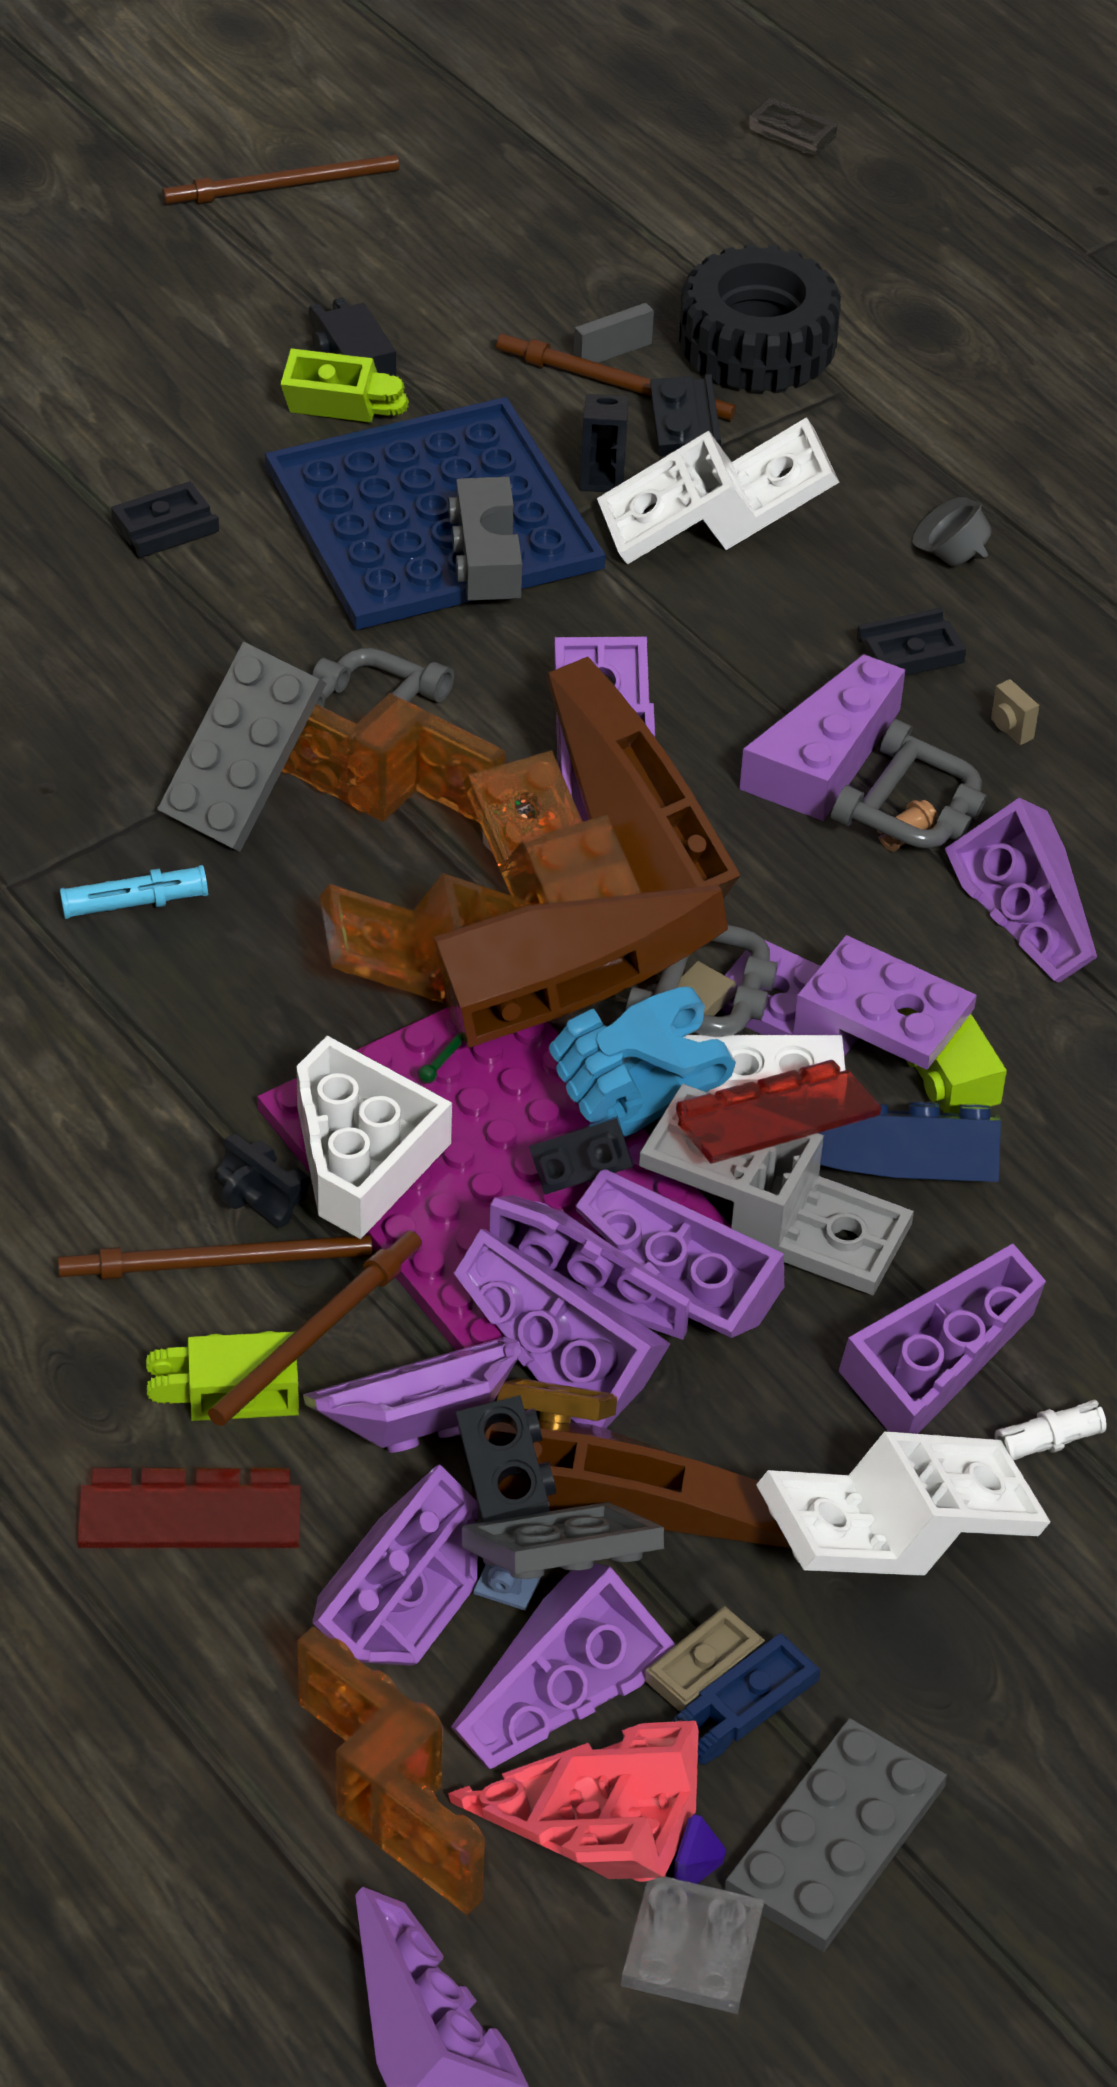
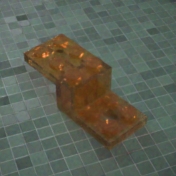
[282,693,506,824]
[463,750,641,909]
[319,873,538,1004]
[298,1626,485,1915]

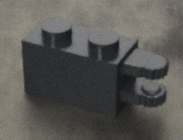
[308,298,396,376]

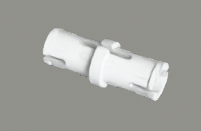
[995,1400,1106,1461]

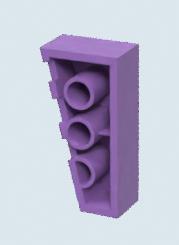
[740,654,905,821]
[839,1244,1046,1434]

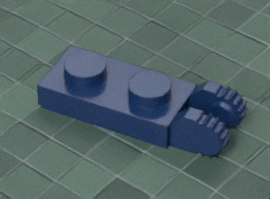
[672,1633,821,1765]

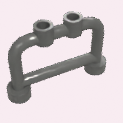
[296,648,454,782]
[830,718,987,849]
[625,924,778,1037]

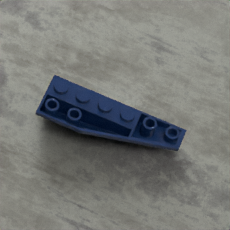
[720,1097,1001,1182]

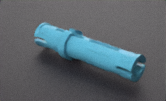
[60,865,208,919]

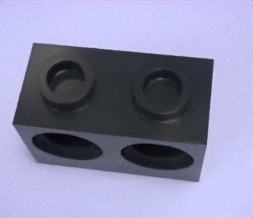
[456,1395,557,1522]

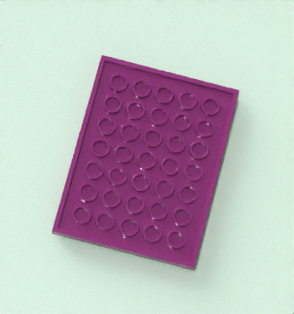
[257,1007,732,1351]

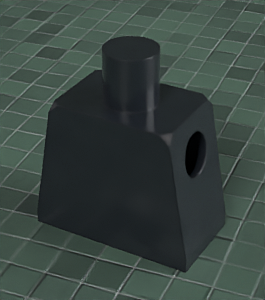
[580,394,629,492]

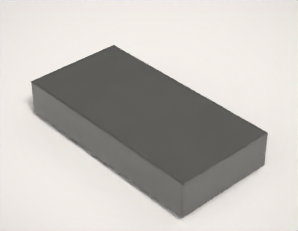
[573,303,654,363]

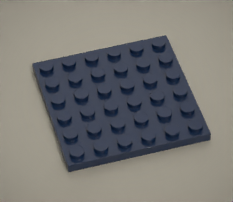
[265,397,606,630]

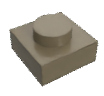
[991,679,1039,745]

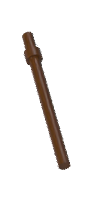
[162,155,399,204]
[496,333,736,421]
[208,1231,422,1426]
[58,1235,372,1280]

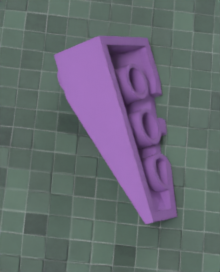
[576,1169,785,1338]
[489,1195,690,1340]
[454,1229,670,1429]
[451,1563,676,1769]

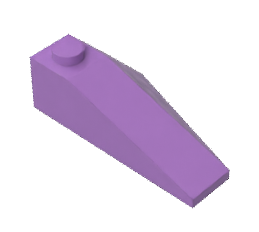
[945,798,1097,983]
[355,1887,529,2087]

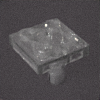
[621,1877,765,2014]

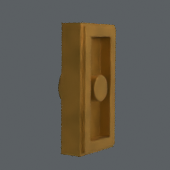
[497,1378,618,1423]

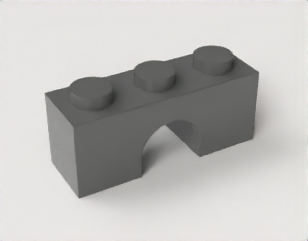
[448,477,522,600]

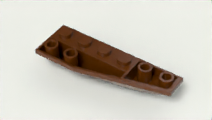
[546,656,741,899]
[433,885,728,1048]
[472,1417,791,1548]

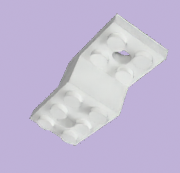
[597,417,839,564]
[756,1431,1051,1576]

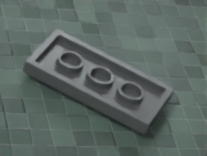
[157,641,327,852]
[725,1718,947,1953]

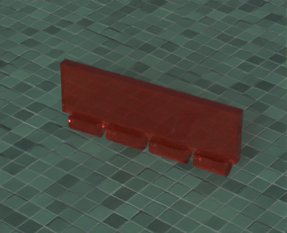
[676,1059,882,1164]
[78,1468,301,1548]

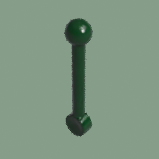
[418,1032,464,1084]

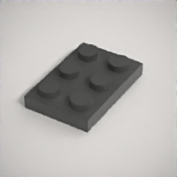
[462,1502,664,1579]

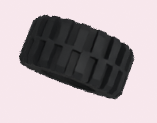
[679,244,841,394]

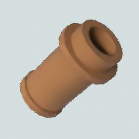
[877,800,938,852]

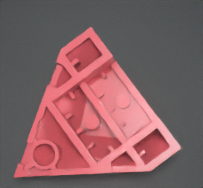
[448,1721,699,1882]

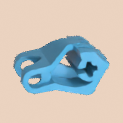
[549,987,736,1136]

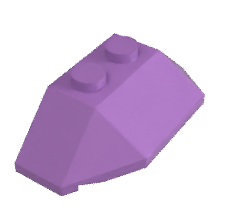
[303,1337,522,1453]
[312,1465,478,1666]

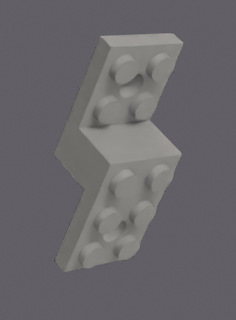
[639,1084,914,1295]

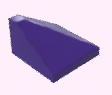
[673,1814,726,1896]

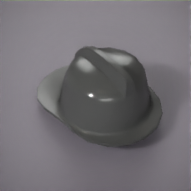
[912,497,992,567]

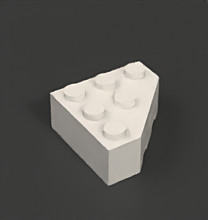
[297,1036,452,1239]

